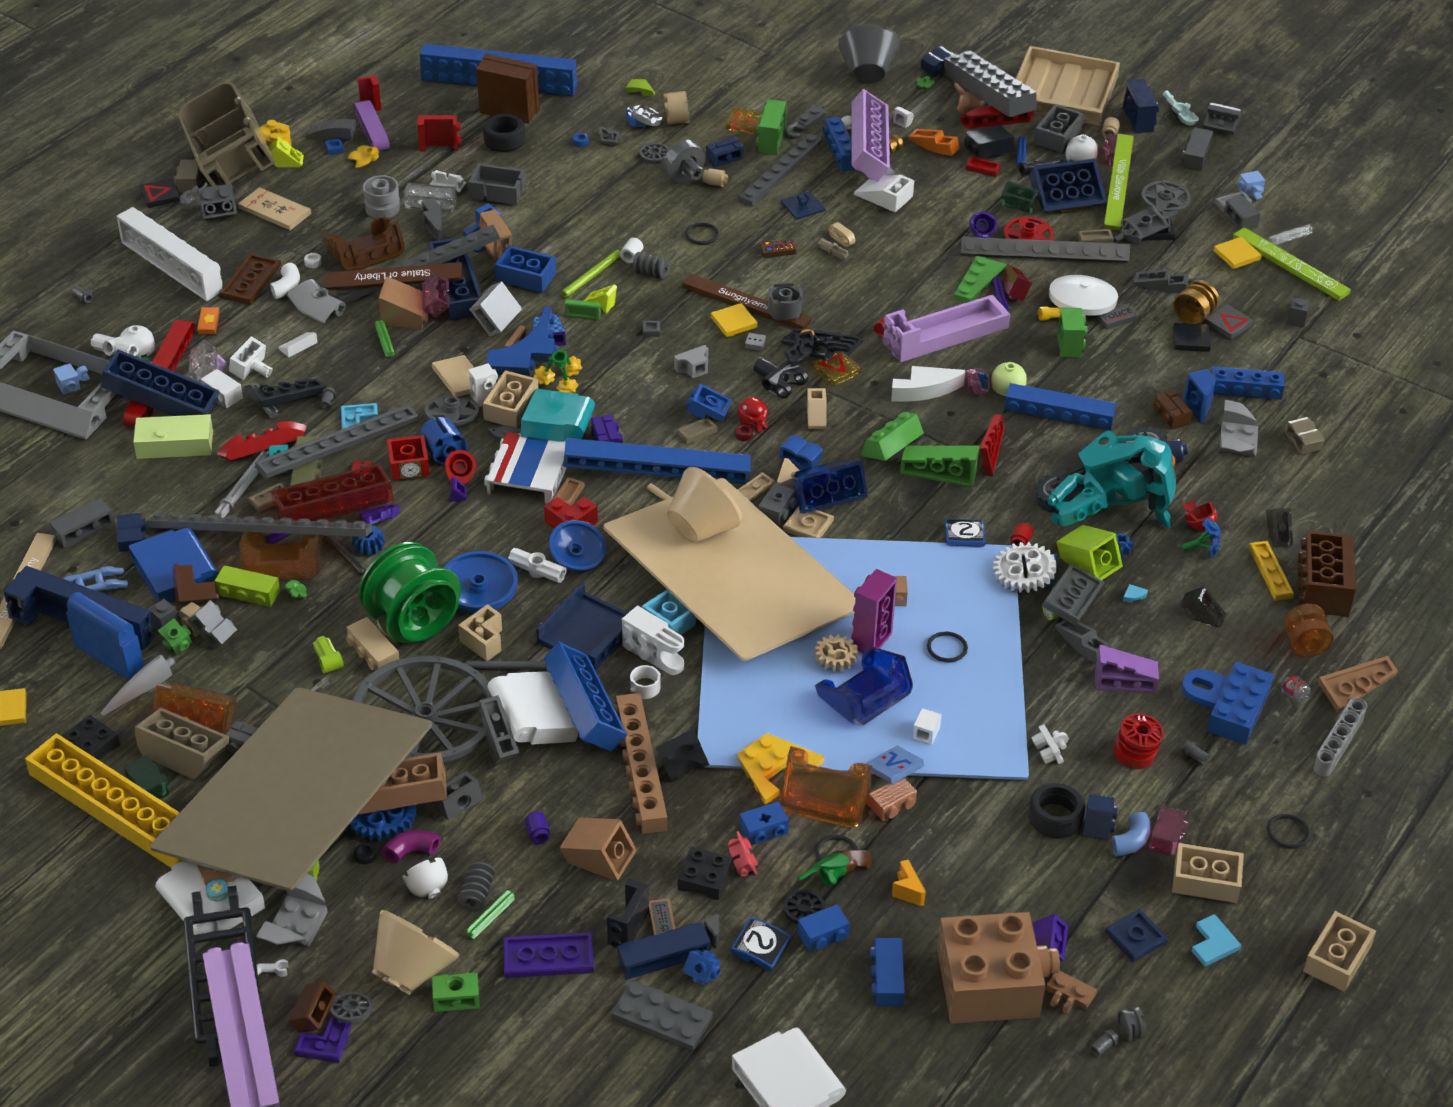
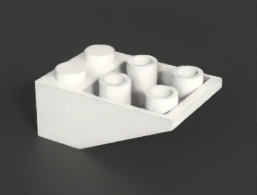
[854,175,914,212]

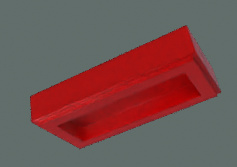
[965,156,1001,177]

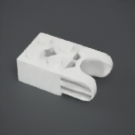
[622,605,684,675]

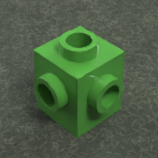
[158,618,192,654]

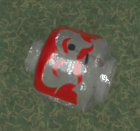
[1280,676,1311,706]

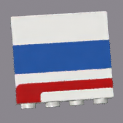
[484,432,567,504]

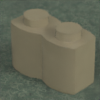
[1285,417,1325,455]

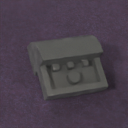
[1203,103,1242,135]
[198,184,237,220]

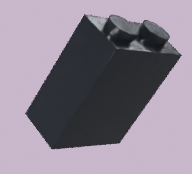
[964,125,1014,159]

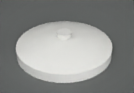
[1049,275,1118,315]

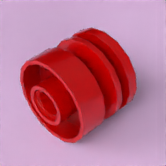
[1113,714,1164,769]

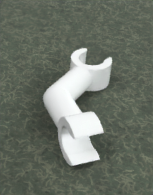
[257,960,288,977]

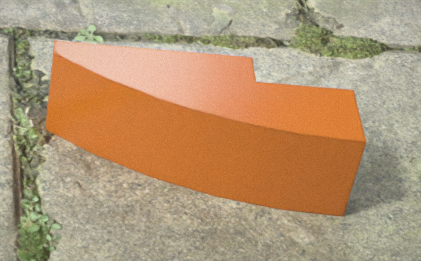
[908,129,960,156]

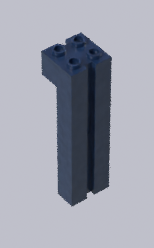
[4,566,154,651]

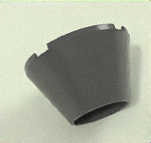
[838,24,900,83]

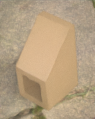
[807,388,826,429]

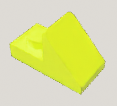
[584,284,617,314]

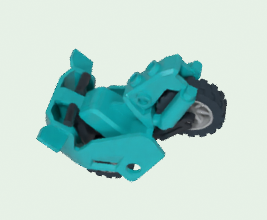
[1035,427,1176,529]

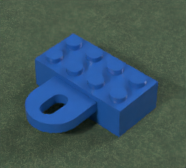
[1182,662,1274,745]

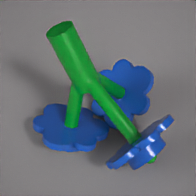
[1182,518,1221,559]

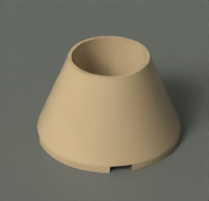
[667,467,742,542]

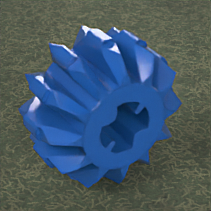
[352,526,385,557]

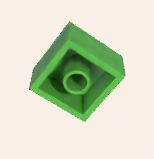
[1057,308,1088,357]

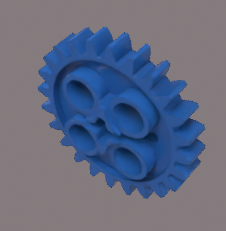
[350,805,417,842]

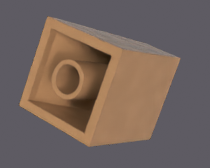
[378,277,432,329]
[560,818,637,881]

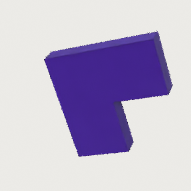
[294,1018,352,1063]

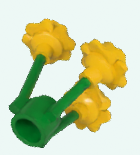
[534,350,582,393]

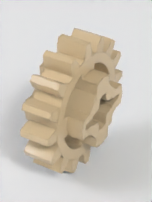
[814,634,858,672]

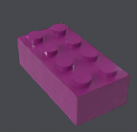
[851,569,897,658]

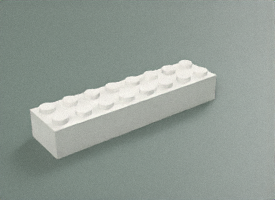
[117,207,223,301]

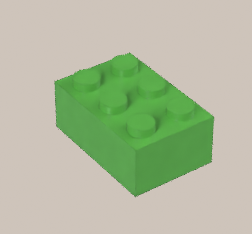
[756,99,787,155]

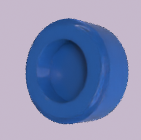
[573,133,589,147]

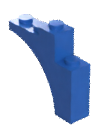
[486,307,558,377]

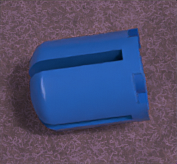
[420,417,468,466]

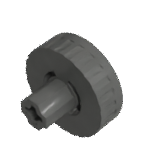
[663,140,705,183]

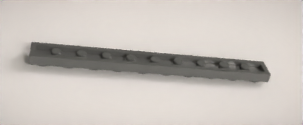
[335,224,500,304]
[961,237,1130,262]
[255,405,418,479]

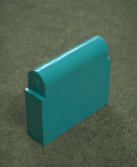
[521,389,595,442]

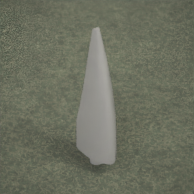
[101,654,175,716]

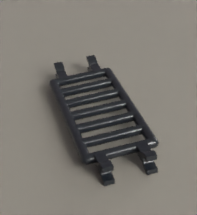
[183,886,262,1067]

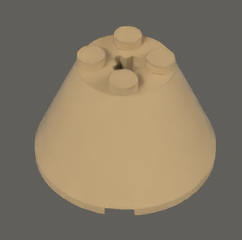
[371,910,460,995]

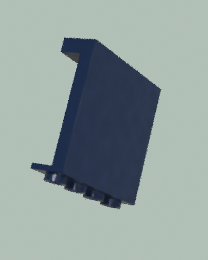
[536,582,635,671]

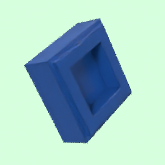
[325,139,344,155]

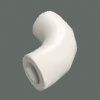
[270,263,300,299]

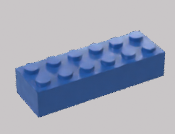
[544,642,627,752]

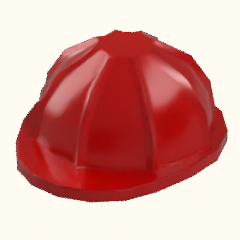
[445,450,476,484]

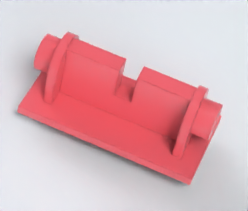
[728,831,758,877]

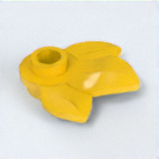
[348,145,379,168]

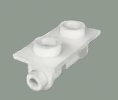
[430,170,466,192]

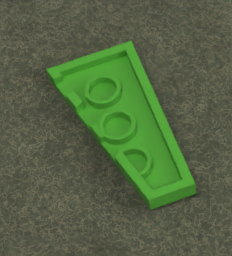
[954,256,1009,303]

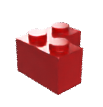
[544,497,598,529]

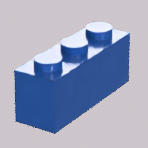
[870,938,904,1007]

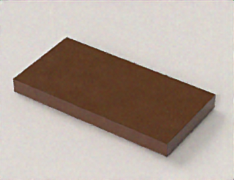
[219,253,281,305]

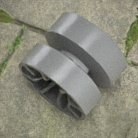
[363,175,400,218]

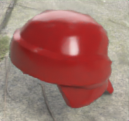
[738,397,769,433]
[1182,500,1218,532]

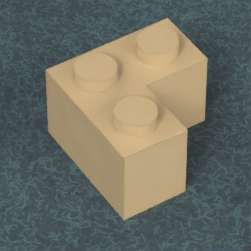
[458,604,502,661]

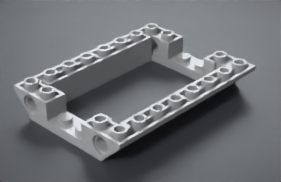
[0,331,117,440]

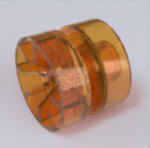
[1284,604,1334,657]

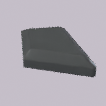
[599,127,620,146]

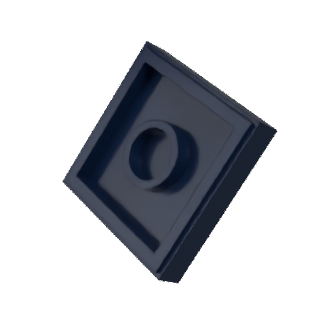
[1105,909,1168,962]

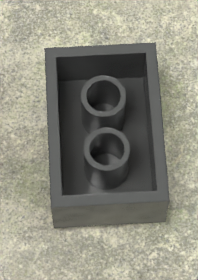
[1034,104,1084,153]

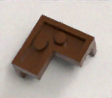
[172,563,219,606]

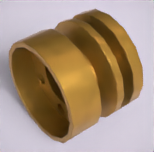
[1173,280,1219,324]

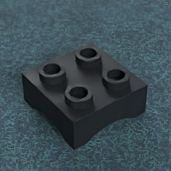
[62,715,120,760]
[656,729,710,782]
[678,847,732,900]

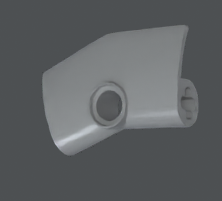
[287,279,346,323]

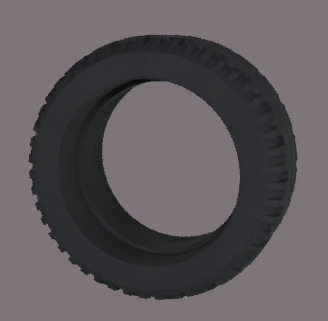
[483,114,526,152]
[1028,783,1086,838]

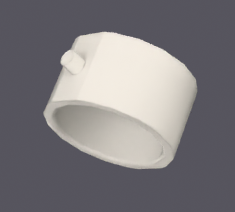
[630,665,661,699]

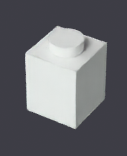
[912,708,942,745]

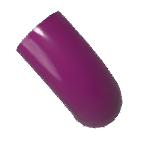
[381,830,441,863]

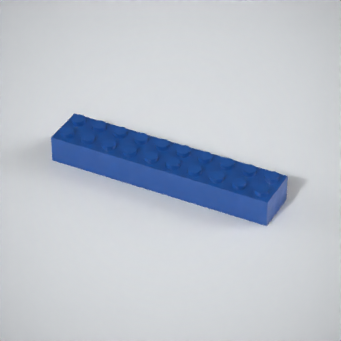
[419,44,577,97]

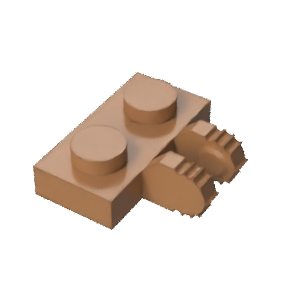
[1046,970,1097,1014]

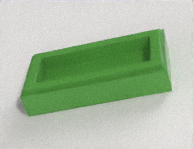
[565,299,601,320]

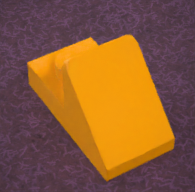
[892,860,926,906]

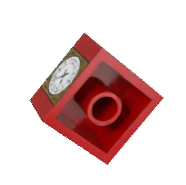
[387,435,430,481]

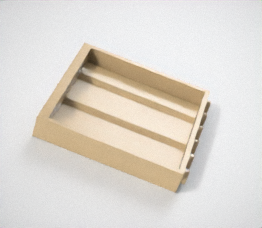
[1016,46,1120,126]

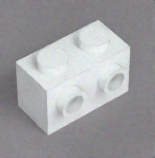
[468,364,498,407]

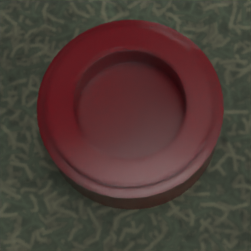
[735,424,753,441]

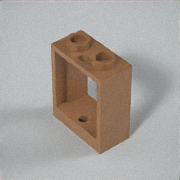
[480,209,512,263]

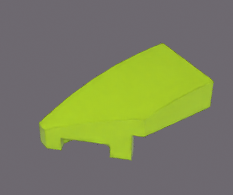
[625,79,655,97]

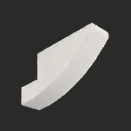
[891,366,965,402]

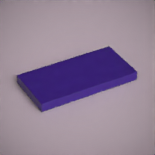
[503,932,594,978]

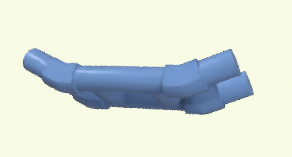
[63,566,128,591]

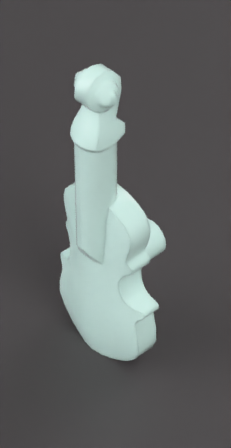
[1163,91,1199,126]

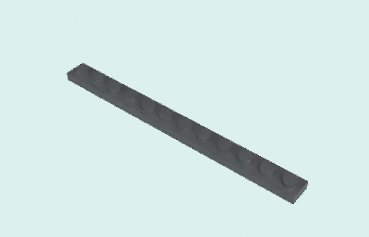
[147,513,372,537]

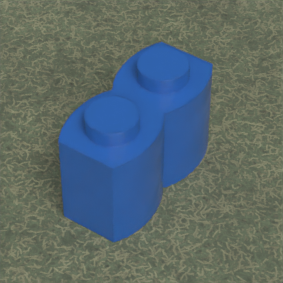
[779,435,823,471]

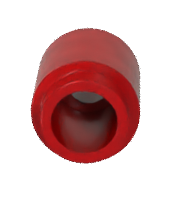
[1010,523,1034,546]

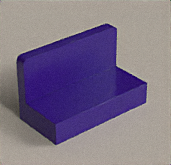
[1033,913,1068,962]

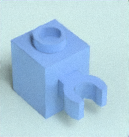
[1237,171,1265,200]
[53,363,90,395]

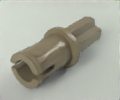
[818,238,849,260]

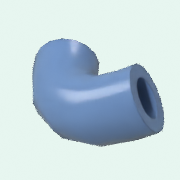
[1112,812,1151,857]

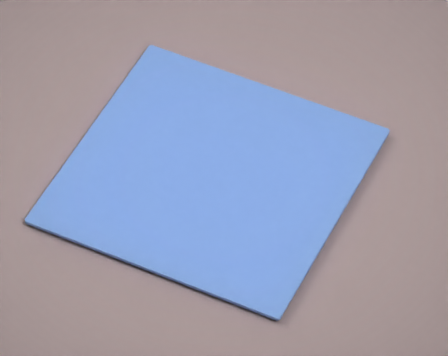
[698,537,1029,780]

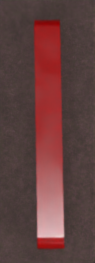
[123,320,195,427]

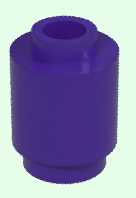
[525,811,550,844]

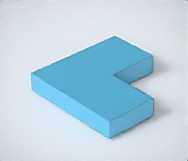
[341,403,378,429]
[1192,914,1241,967]

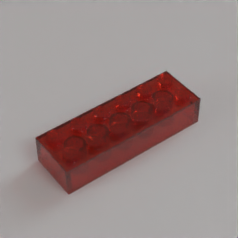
[271,463,393,521]

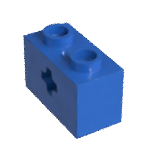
[739,801,789,845]

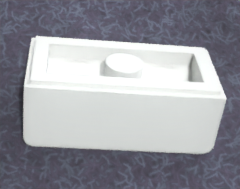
[278,332,318,357]

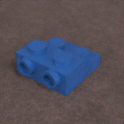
[686,384,732,422]

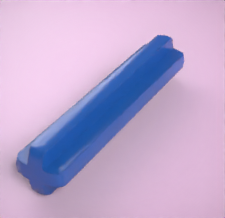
[1016,136,1027,169]

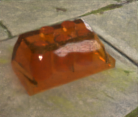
[152,684,237,735]

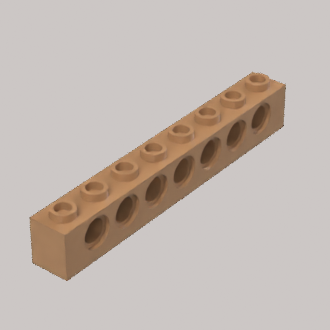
[613,693,667,834]

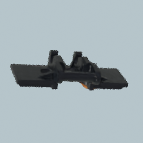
[781,329,863,361]

